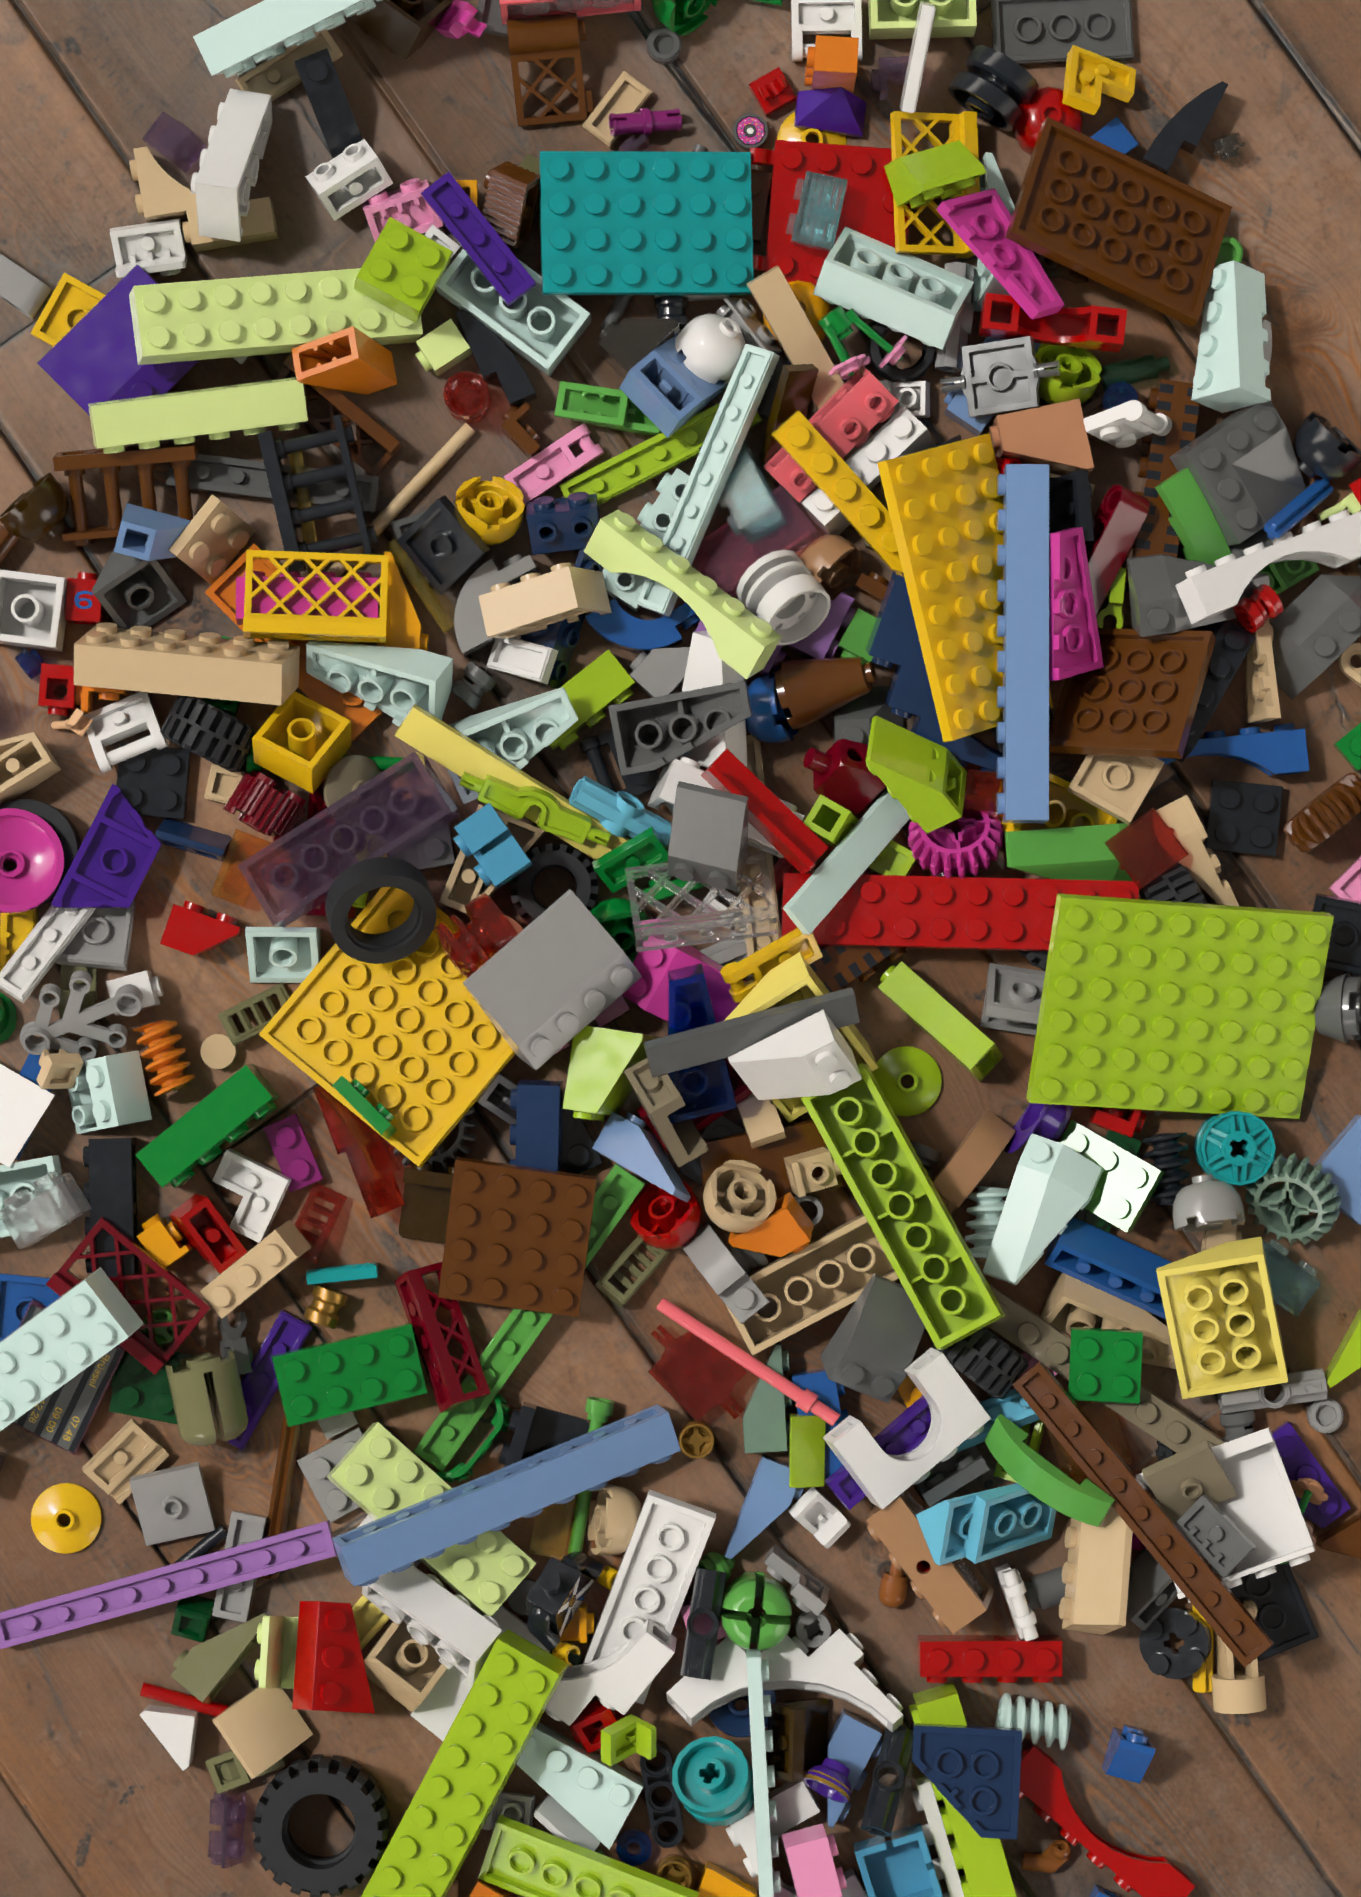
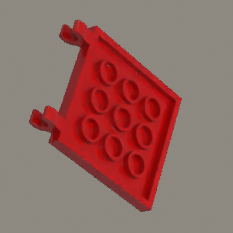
[750,140,911,286]

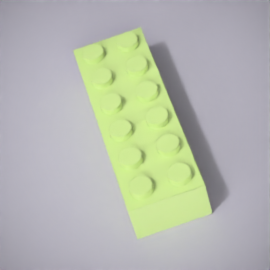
[326,1422,537,1617]

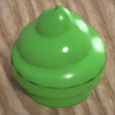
[698,1551,735,1582]

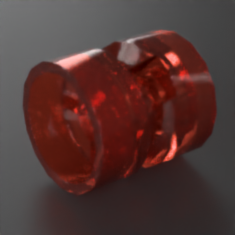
[443,371,491,424]

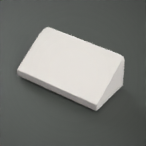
[534,1794,600,1851]

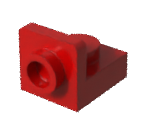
[1088,1107,1146,1137]

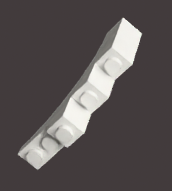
[666,1629,903,1733]

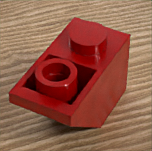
[160,900,244,956]

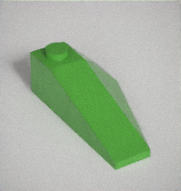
[1005,821,1152,881]

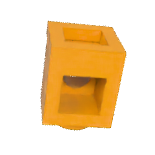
[136,1214,194,1268]

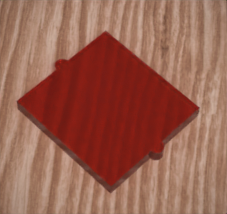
[1105,808,1188,890]

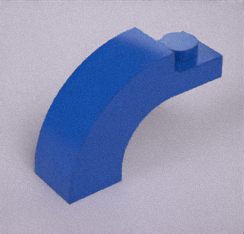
[585,598,700,653]

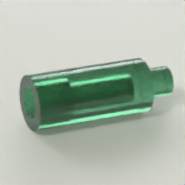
[1099,353,1170,391]

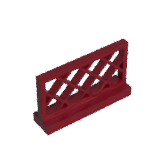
[46,1217,212,1374]

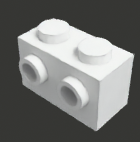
[305,139,393,221]

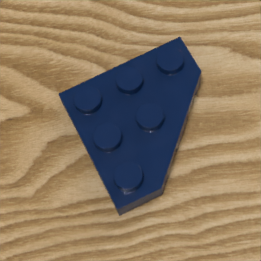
[912,1723,1022,1839]

